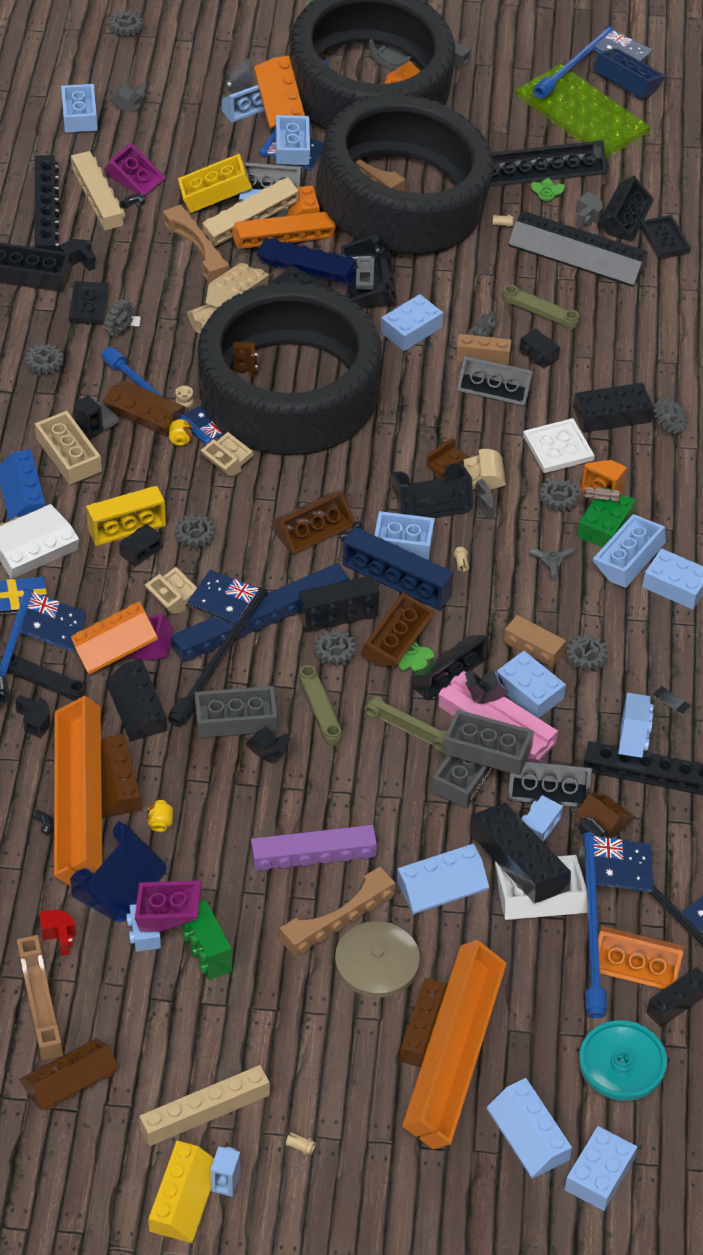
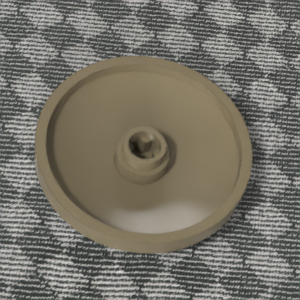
[335,921,420,998]

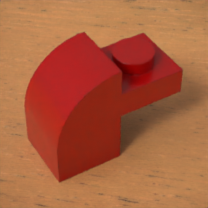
[40,910,76,956]

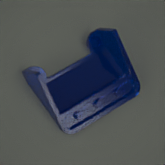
[70,821,167,922]

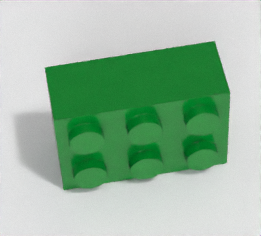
[577,486,636,547]
[181,900,232,980]

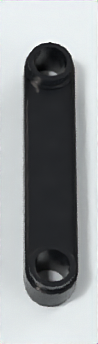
[1,653,86,701]

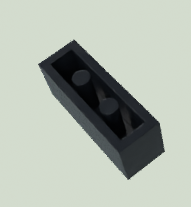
[646,967,703,1028]

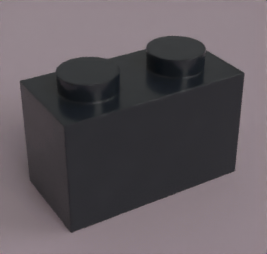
[520,328,560,369]
[74,395,103,440]
[119,524,163,567]

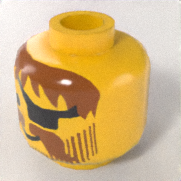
[169,419,192,446]
[146,800,174,832]

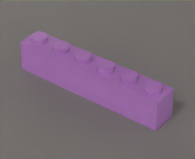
[251,825,377,871]

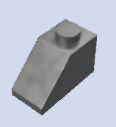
[227,59,251,95]

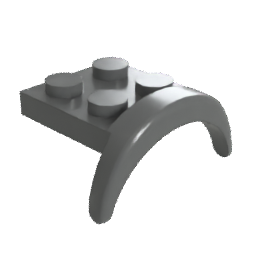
[369,39,413,71]

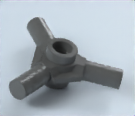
[530,547,574,580]

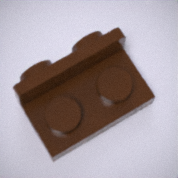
[233,342,258,379]
[426,437,468,479]

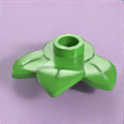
[531,178,564,201]
[398,642,435,672]

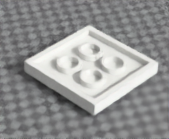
[523,418,595,473]

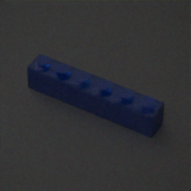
[256,237,359,285]

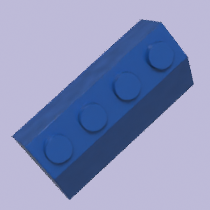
[0,449,45,521]

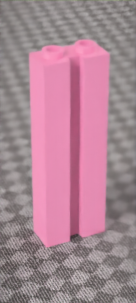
[438,671,558,760]

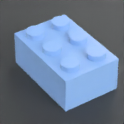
[61,84,97,132]
[275,115,310,165]
[381,294,443,351]
[374,511,435,560]
[642,548,703,610]
[496,651,566,718]
[618,693,653,758]
[565,1126,638,1211]

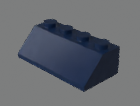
[593,47,666,99]

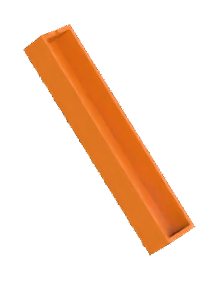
[54,696,102,887]
[402,940,507,1149]

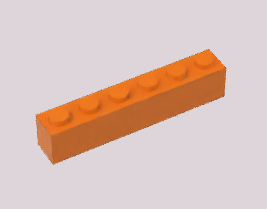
[232,212,336,249]

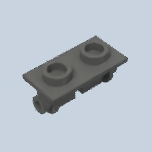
[467,310,497,337]

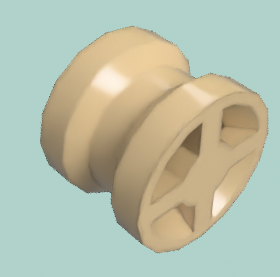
[176,386,194,408]

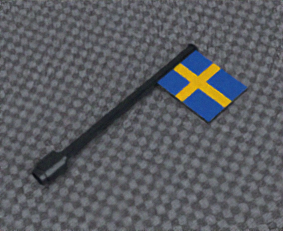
[0,577,47,705]

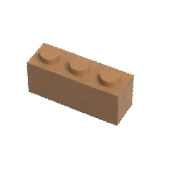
[456,334,511,365]
[504,615,566,667]

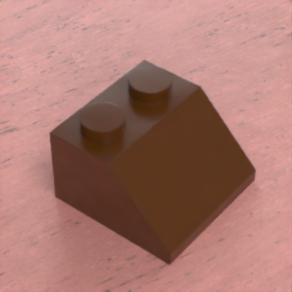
[576,793,635,837]

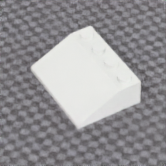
[0,504,79,579]
[495,855,587,920]

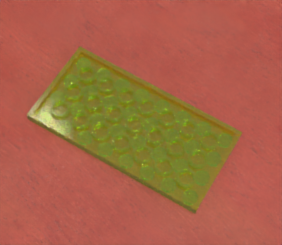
[515,64,651,158]

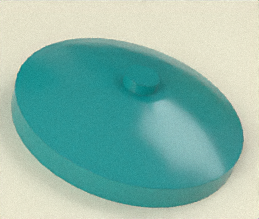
[579,1020,667,1101]

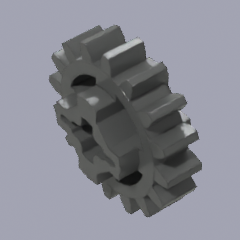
[109,10,143,37]
[104,299,135,337]
[25,343,64,376]
[653,397,688,435]
[539,477,580,512]
[175,514,215,550]
[314,629,356,667]
[566,634,608,673]

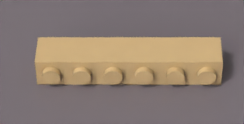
[71,151,125,231]
[203,177,299,247]
[139,1065,270,1147]

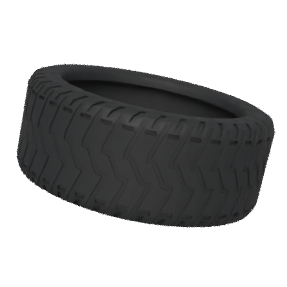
[289,0,456,130]
[316,94,494,254]
[198,282,382,455]

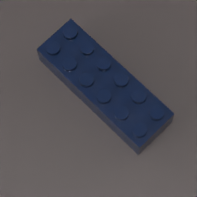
[343,527,454,611]

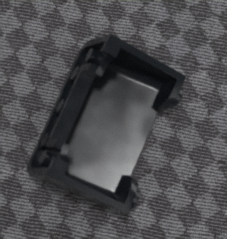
[339,234,397,307]
[390,462,473,518]

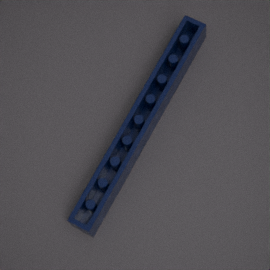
[171,563,349,663]

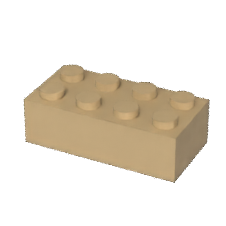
[206,263,270,307]
[35,411,102,485]

